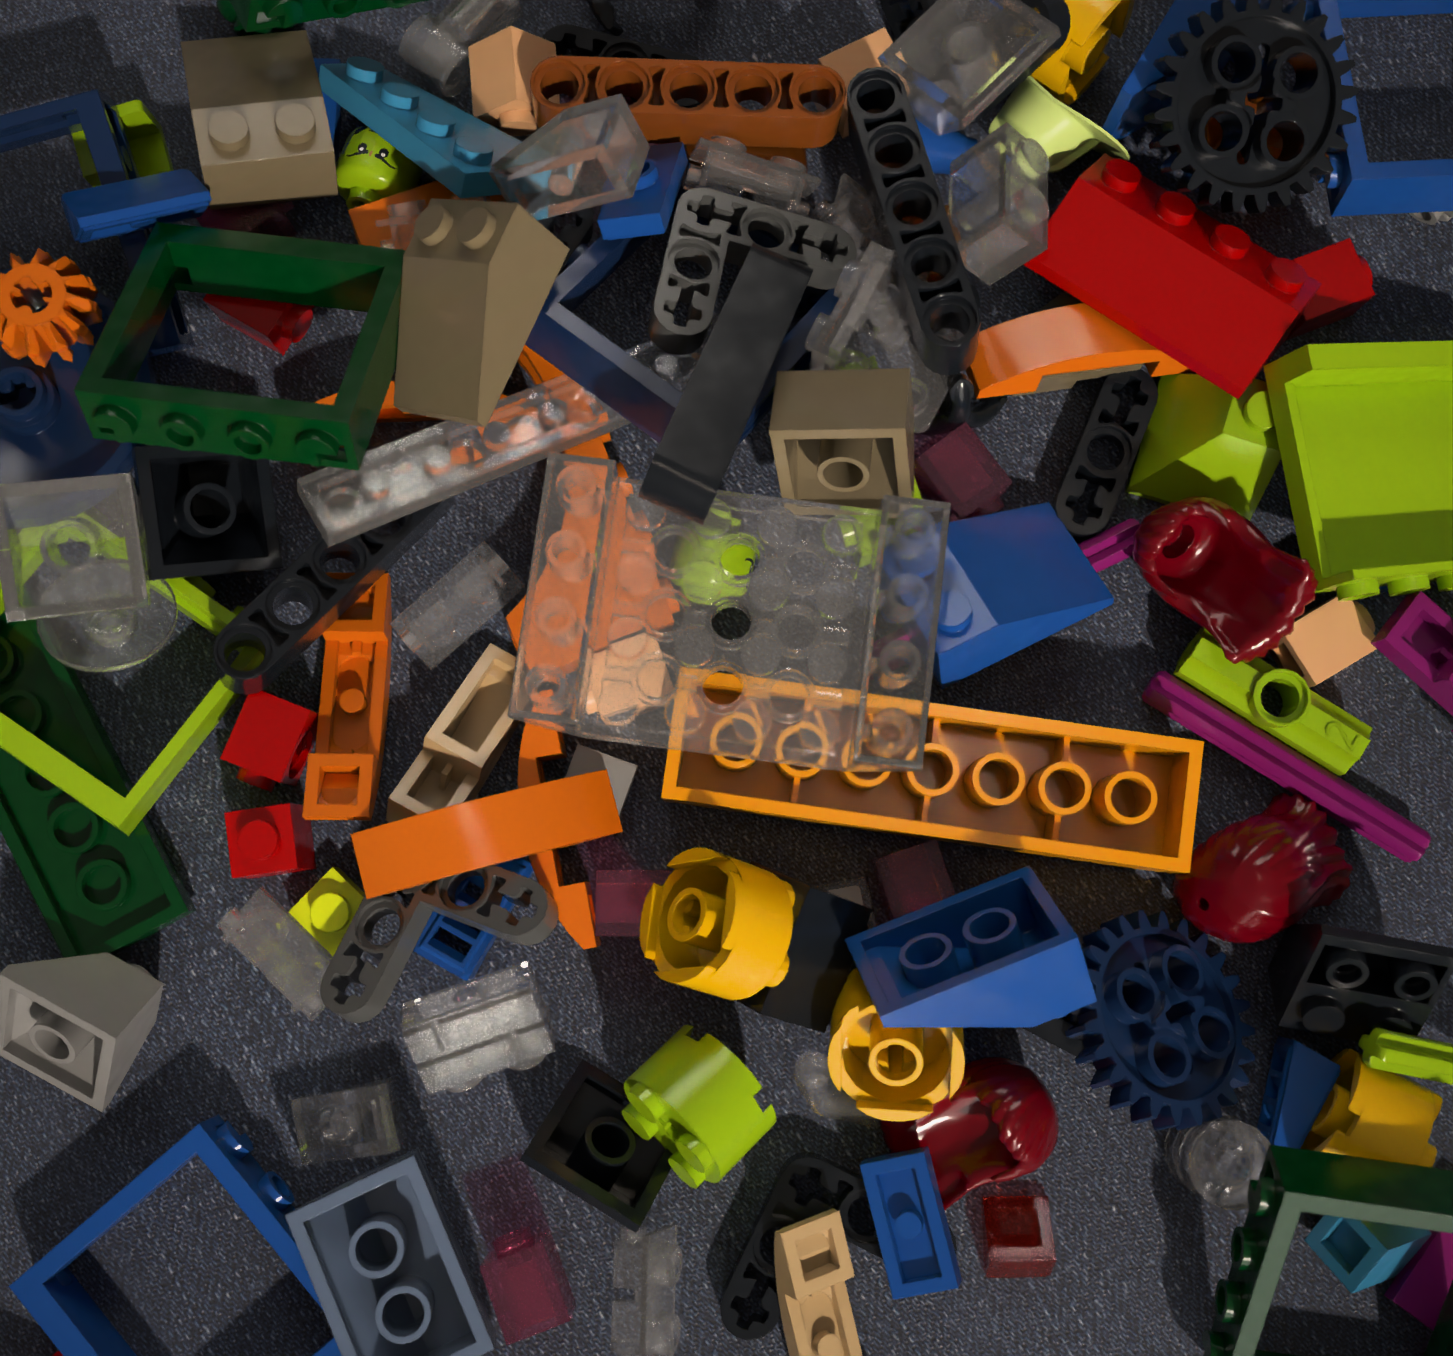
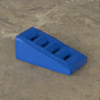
[413,858,534,981]
[1248,1036,1341,1174]

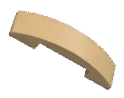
[774,1208,863,1356]

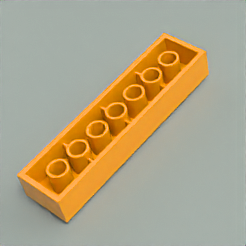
[661,667,1204,874]

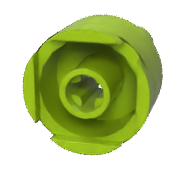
[621,1025,776,1189]

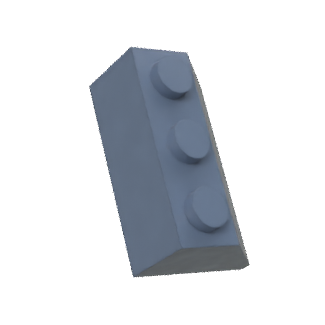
[285,1147,496,1356]

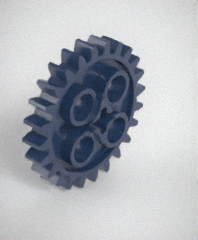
[1065,910,1255,1131]

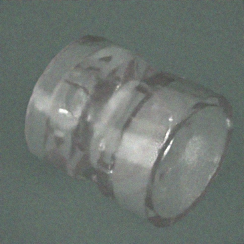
[1165,1112,1270,1210]

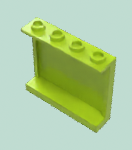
[1263,340,1453,602]

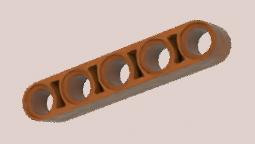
[530,56,846,148]

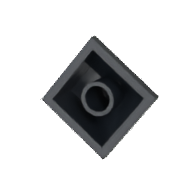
[131,446,283,581]

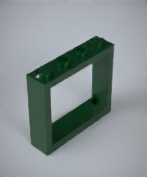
[74,222,406,470]
[1201,1144,1453,1356]

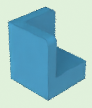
[1304,1215,1432,1294]

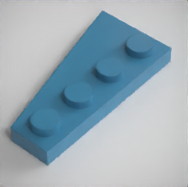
[319,56,567,198]

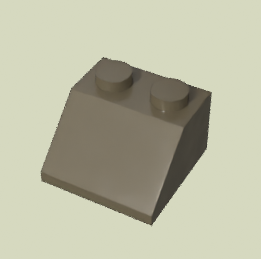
[769,368,914,518]

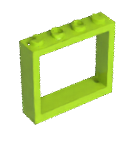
[0,503,264,836]

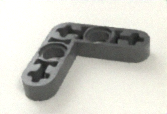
[648,187,857,355]
[320,865,559,1023]

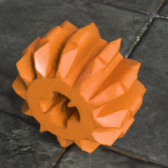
[0,247,103,368]

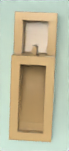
[386,643,541,822]

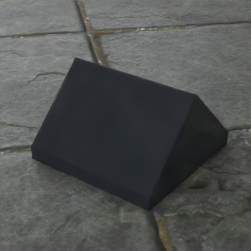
[735,860,873,1033]
[520,1059,673,1233]

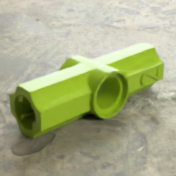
[1173,627,1373,776]

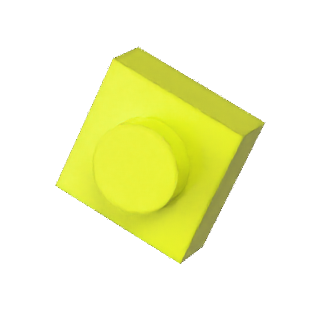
[287,867,365,958]

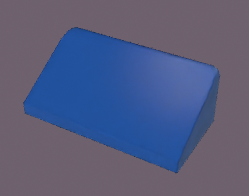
[61,169,212,243]

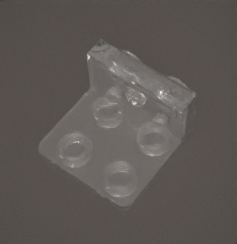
[805,241,964,433]

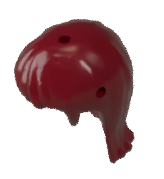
[1132,496,1318,664]
[1173,793,1353,943]
[879,1057,1059,1210]

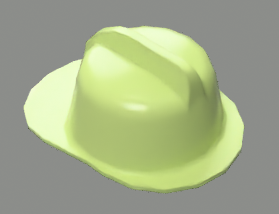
[988,76,1130,174]

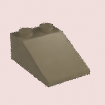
[180,30,338,210]
[393,198,570,427]

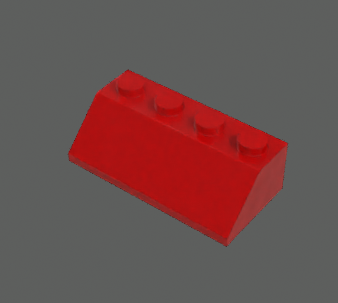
[1021,153,1322,399]

